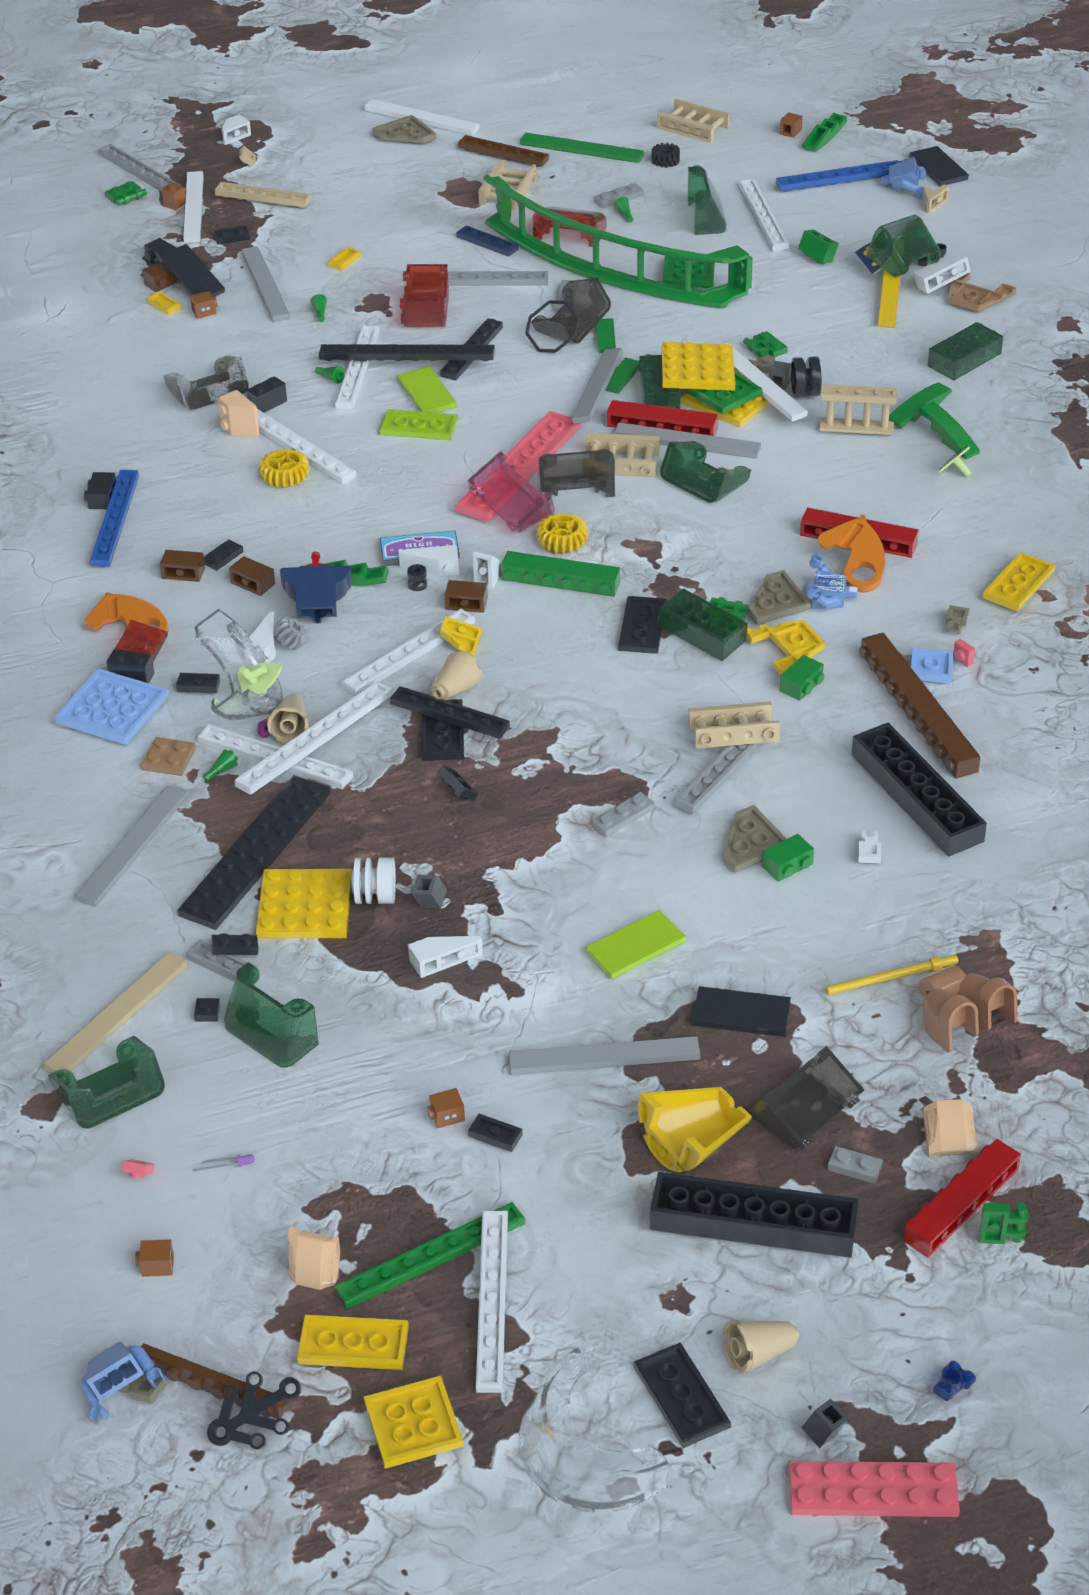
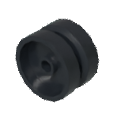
[791,356,822,397]

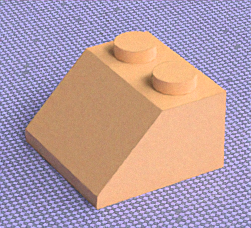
[218,390,260,437]

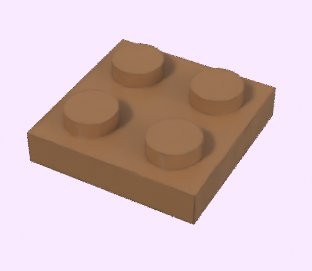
[141,737,196,776]

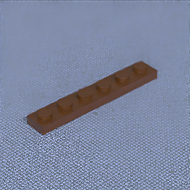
[458,135,549,167]
[141,1343,285,1419]

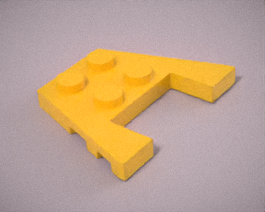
[742,620,825,675]

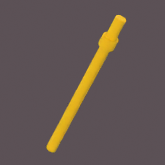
[826,954,958,995]

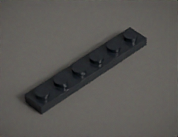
[440,318,503,381]
[390,686,510,739]

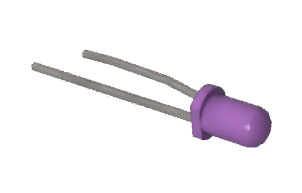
[194,1154,255,1171]

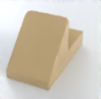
[923,185,949,213]

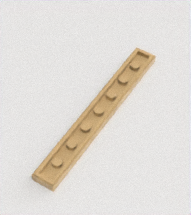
[43,951,187,1079]

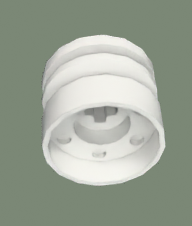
[351,858,396,904]

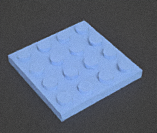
[54,668,169,745]

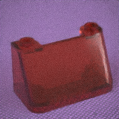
[532,206,607,247]

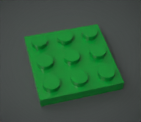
[663,256,715,288]
[686,371,762,415]

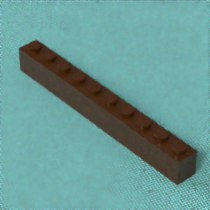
[859,632,981,779]

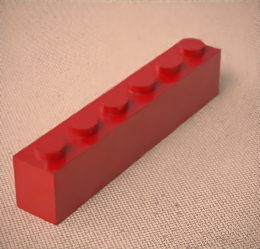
[607,400,718,436]
[800,507,919,558]
[904,1138,1021,1258]

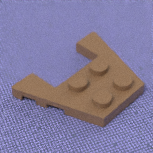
[947,273,1017,312]

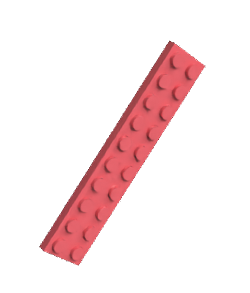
[455,411,581,522]

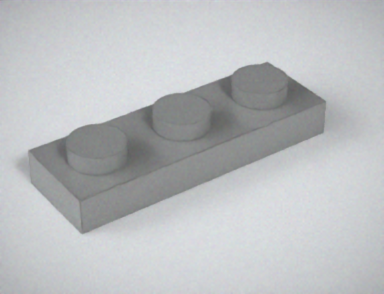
[594,183,644,209]
[592,792,655,838]

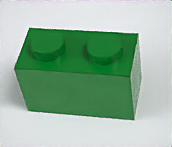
[798,229,839,264]
[779,655,824,701]
[762,833,814,882]

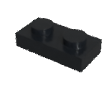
[214,226,250,245]
[204,539,243,571]
[176,672,221,693]
[438,765,478,801]
[211,933,259,955]
[468,1113,523,1152]

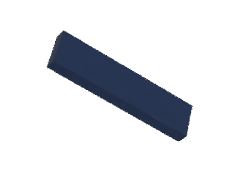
[456,225,519,257]

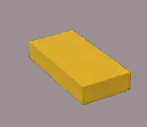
[328,247,361,271]
[147,291,182,315]

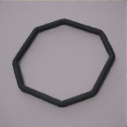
[525,300,580,353]

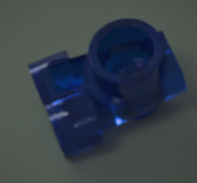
[933,1360,976,1401]

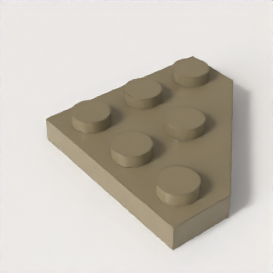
[372,115,436,143]
[748,570,811,624]
[723,805,786,873]

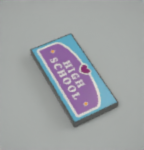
[380,530,460,566]

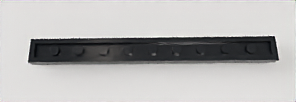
[319,344,495,361]

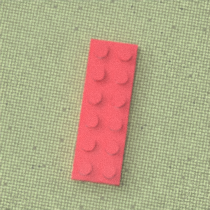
[789,1461,960,1517]

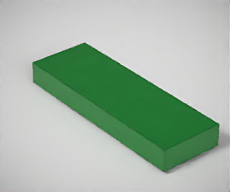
[596,318,616,353]
[606,357,641,394]

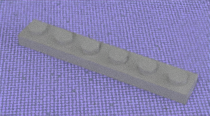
[675,743,762,814]

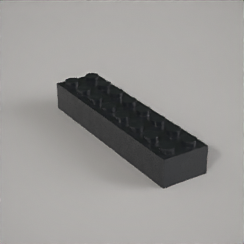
[851,722,987,857]
[650,1172,859,1258]

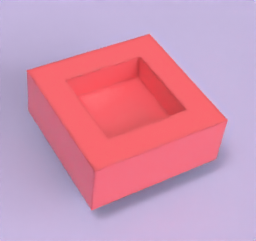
[953,639,975,667]
[121,1159,155,1179]

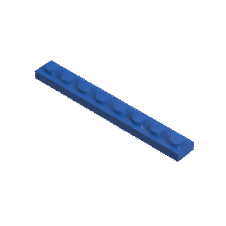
[776,160,899,192]
[90,470,139,567]

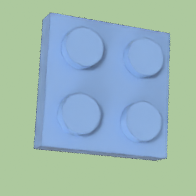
[911,648,953,683]

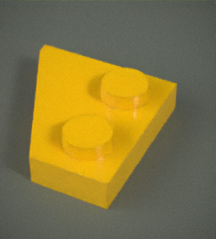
[439,616,483,657]

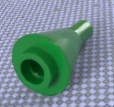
[614,197,633,223]
[310,294,327,322]
[315,366,345,384]
[203,749,238,782]

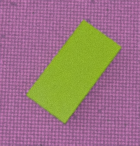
[397,366,457,413]
[380,409,458,441]
[585,910,686,979]

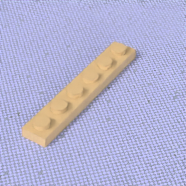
[215,182,311,208]

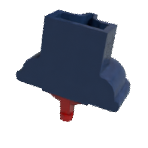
[280,551,352,624]

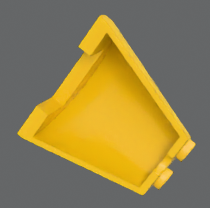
[638,1087,752,1172]

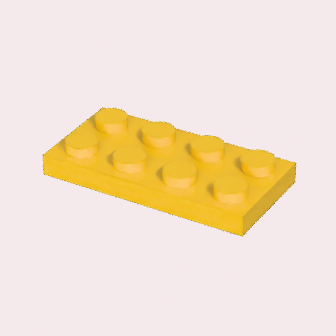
[983,552,1055,612]
[297,1315,409,1370]

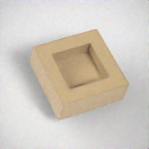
[239,146,256,167]

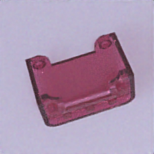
[467,451,555,533]

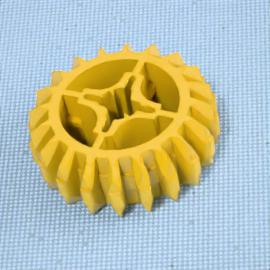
[259,448,310,488]
[536,513,588,554]

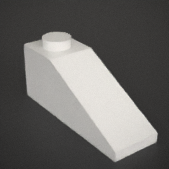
[914,256,971,294]
[398,545,459,576]
[242,611,276,664]
[408,936,483,978]

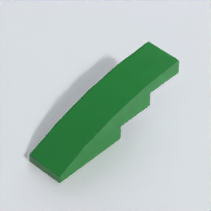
[802,113,847,152]
[889,382,952,429]
[919,401,980,459]
[324,560,389,586]

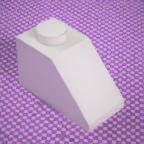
[222,114,251,145]
[473,552,501,589]

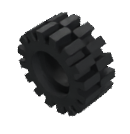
[651,142,680,168]

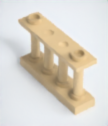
[657,99,730,143]
[478,159,538,210]
[820,384,897,436]
[582,432,660,477]
[688,701,780,749]

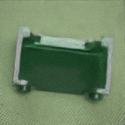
[687,165,727,235]
[866,214,941,277]
[660,441,751,503]
[224,962,319,1068]
[48,1036,165,1129]

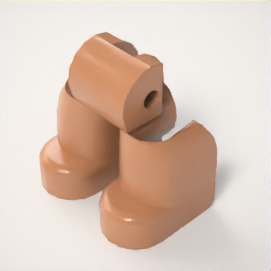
[919,965,1018,1053]

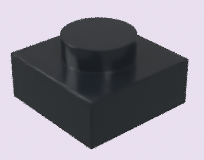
[194,998,221,1022]

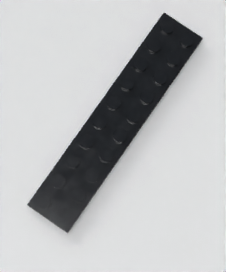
[177,775,331,930]

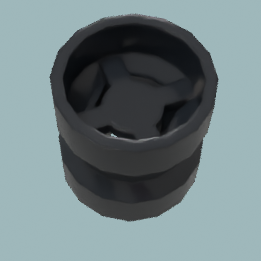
[407,564,427,591]

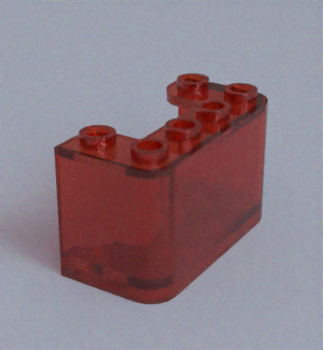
[400,264,449,327]

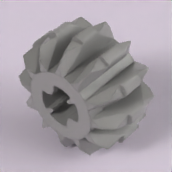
[274,615,308,650]

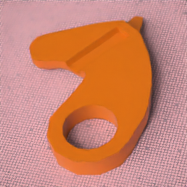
[818,515,885,593]
[84,592,169,645]

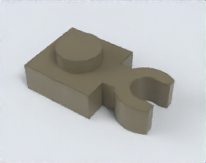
[748,356,776,373]
[946,605,970,635]
[119,1372,167,1404]

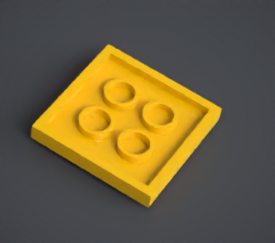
[364,1376,464,1469]

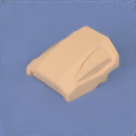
[923,1100,978,1158]
[287,1226,340,1290]

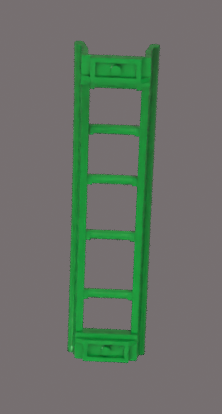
[483,175,753,309]

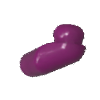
[257,717,270,738]

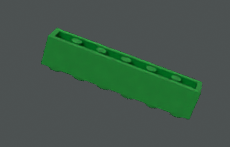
[501,551,620,597]

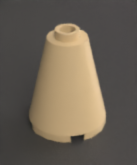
[431,651,482,700]
[267,694,309,744]
[723,1320,799,1374]

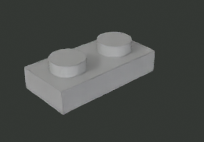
[828,1146,883,1184]

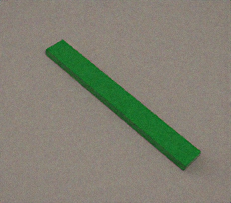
[520,132,644,163]
[334,1202,525,1309]

